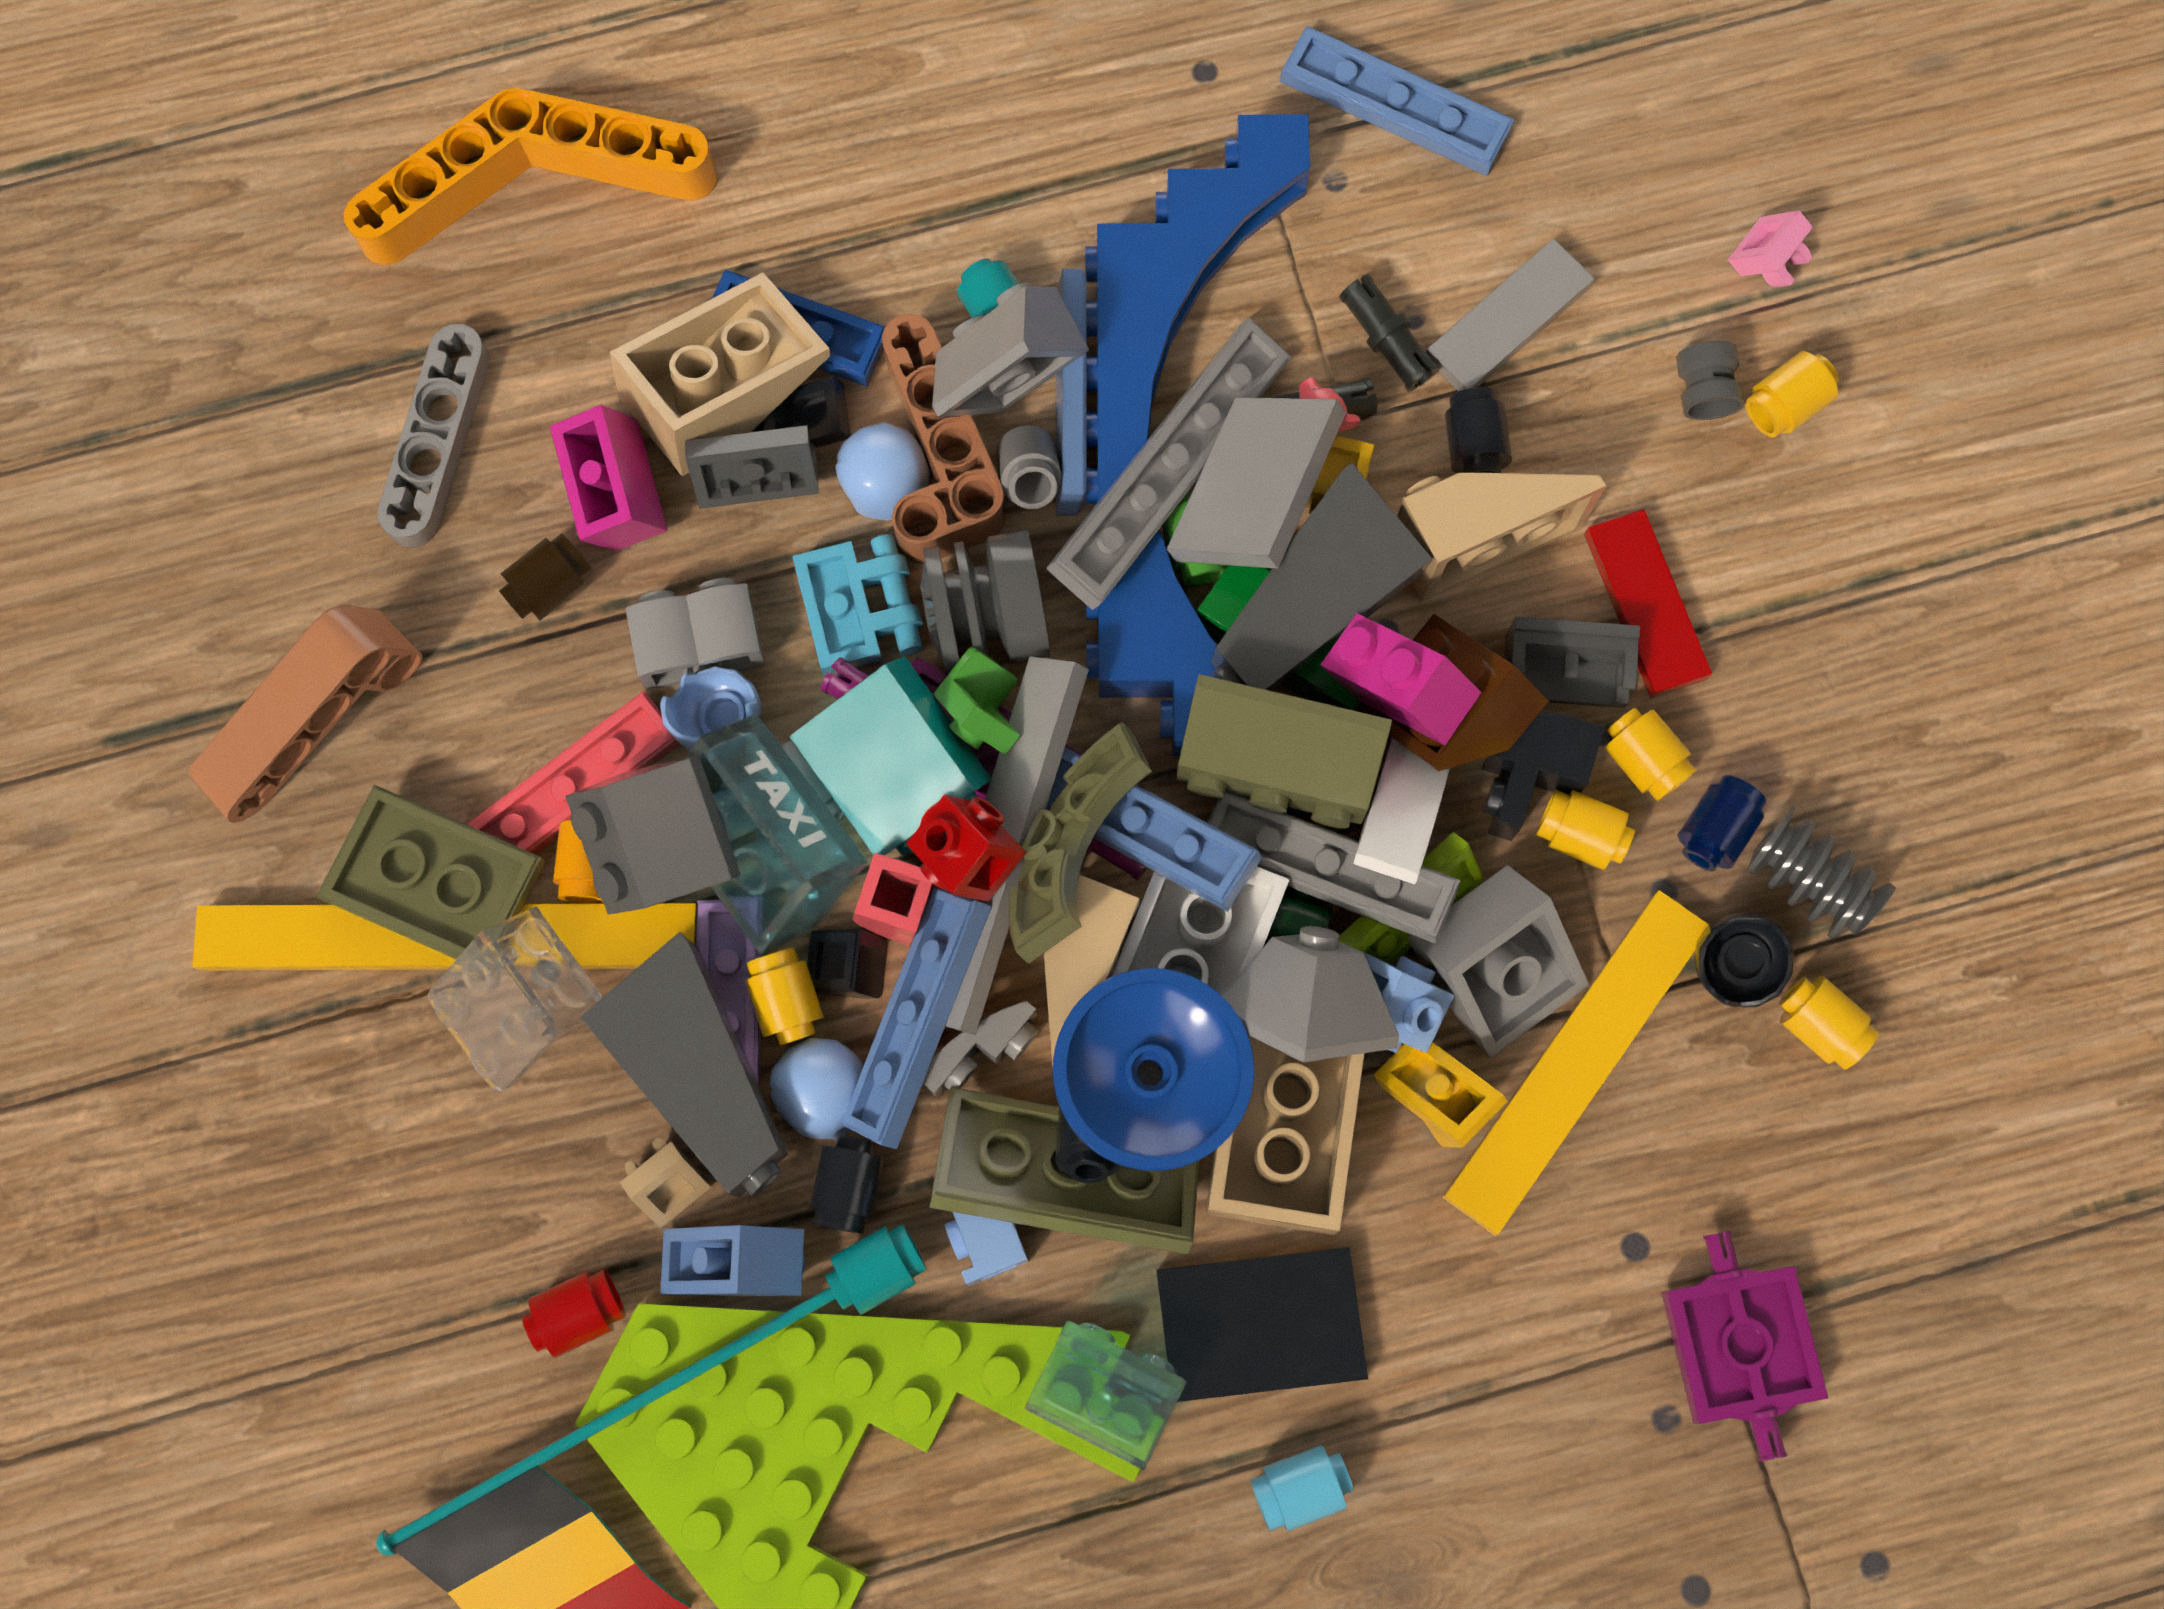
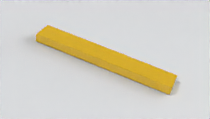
[1442,890,1709,1236]

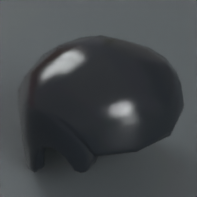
[1694,912,1793,1008]

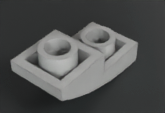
[922,1001,1039,1099]

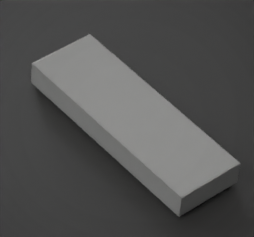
[1426,239,1595,392]

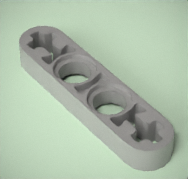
[377,324,489,547]

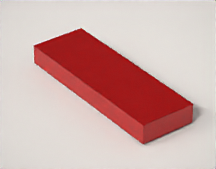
[1584,509,1712,699]

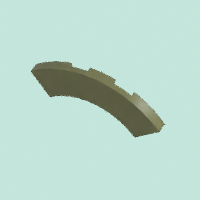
[1009,721,1152,964]

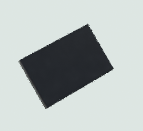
[1156,1247,1368,1403]

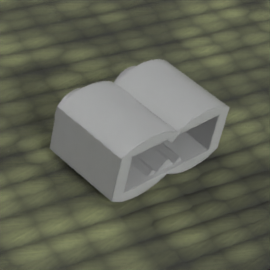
[625,578,765,689]

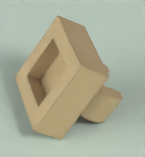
[619,1138,711,1228]

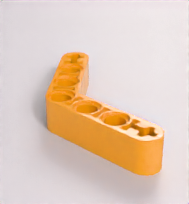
[344,88,718,265]

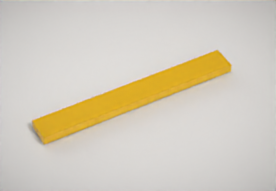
[192,903,697,971]

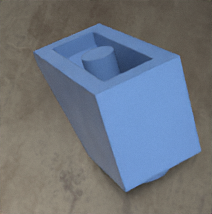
[660,1225,805,1296]

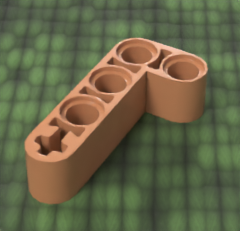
[882,313,1006,564]
[188,605,423,823]

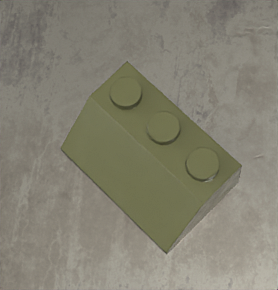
[1177,674,1392,828]

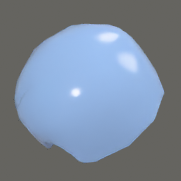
[835,422,931,521]
[660,666,762,758]
[769,1038,864,1139]

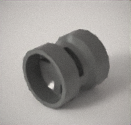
[1676,340,1745,420]

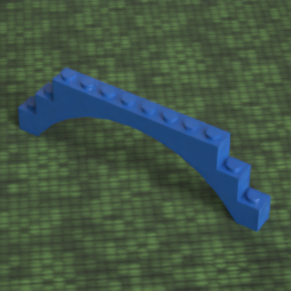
[1085,114,1312,816]

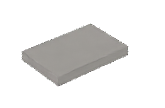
[1167,398,1346,569]

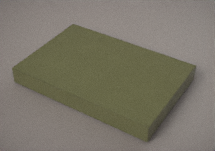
[316,784,546,975]

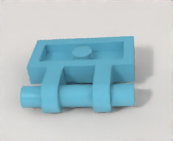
[792,534,923,676]

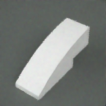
[1353,738,1450,884]

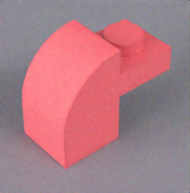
[852,852,935,946]

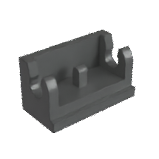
[1504,617,1640,708]

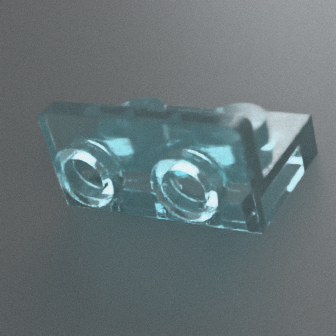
[1025,1321,1186,1470]

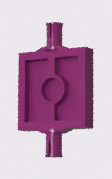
[1661,1231,1828,1461]

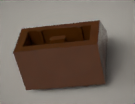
[1355,614,1549,771]

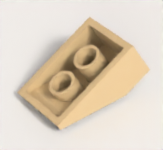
[609,272,830,476]
[1397,473,1606,602]
[1044,875,1139,1067]

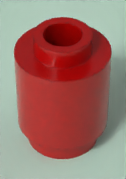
[522,1270,626,1358]

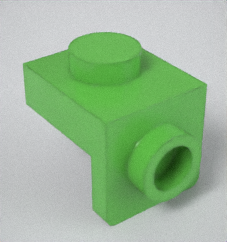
[933,647,1021,755]

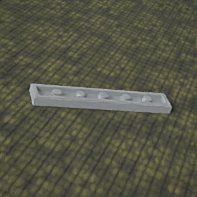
[1046,317,1291,610]
[945,656,1089,1035]

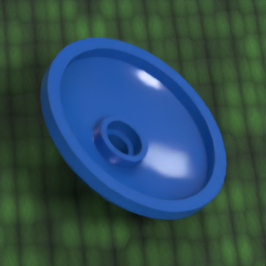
[1052,968,1254,1171]

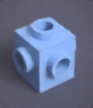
[1364,952,1455,1053]

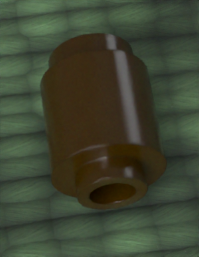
[499,533,593,621]

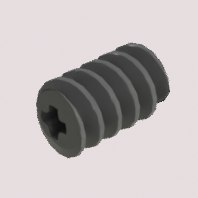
[1747,805,1896,939]

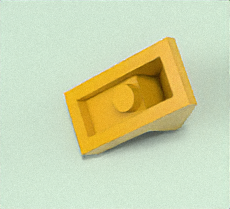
[1373,1042,1508,1148]

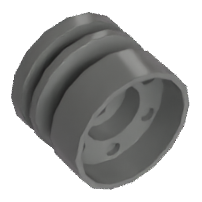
[920,529,1050,675]

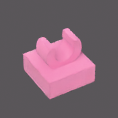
[1727,210,1813,288]

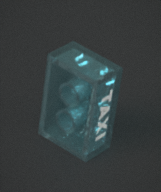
[686,714,868,955]

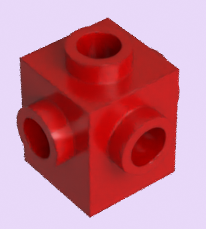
[906,794,1027,902]

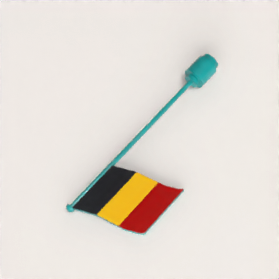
[376,1224,927,1609]

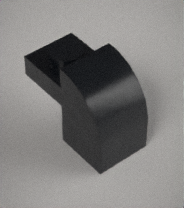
[1481,713,1605,841]

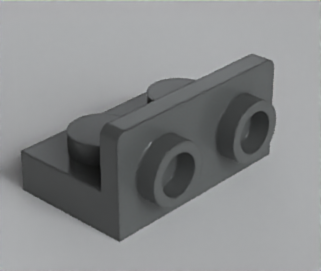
[685,425,819,509]

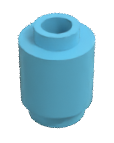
[1250,1444,1354,1532]

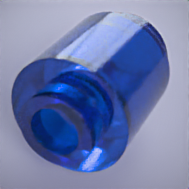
[1677,775,1767,872]

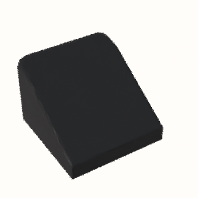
[807,929,887,999]

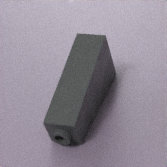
[1211,463,1432,692]
[580,932,789,1198]

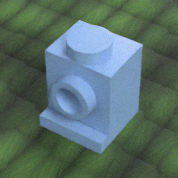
[944,1212,1029,1286]

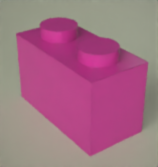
[549,405,668,551]
[1320,613,1482,746]

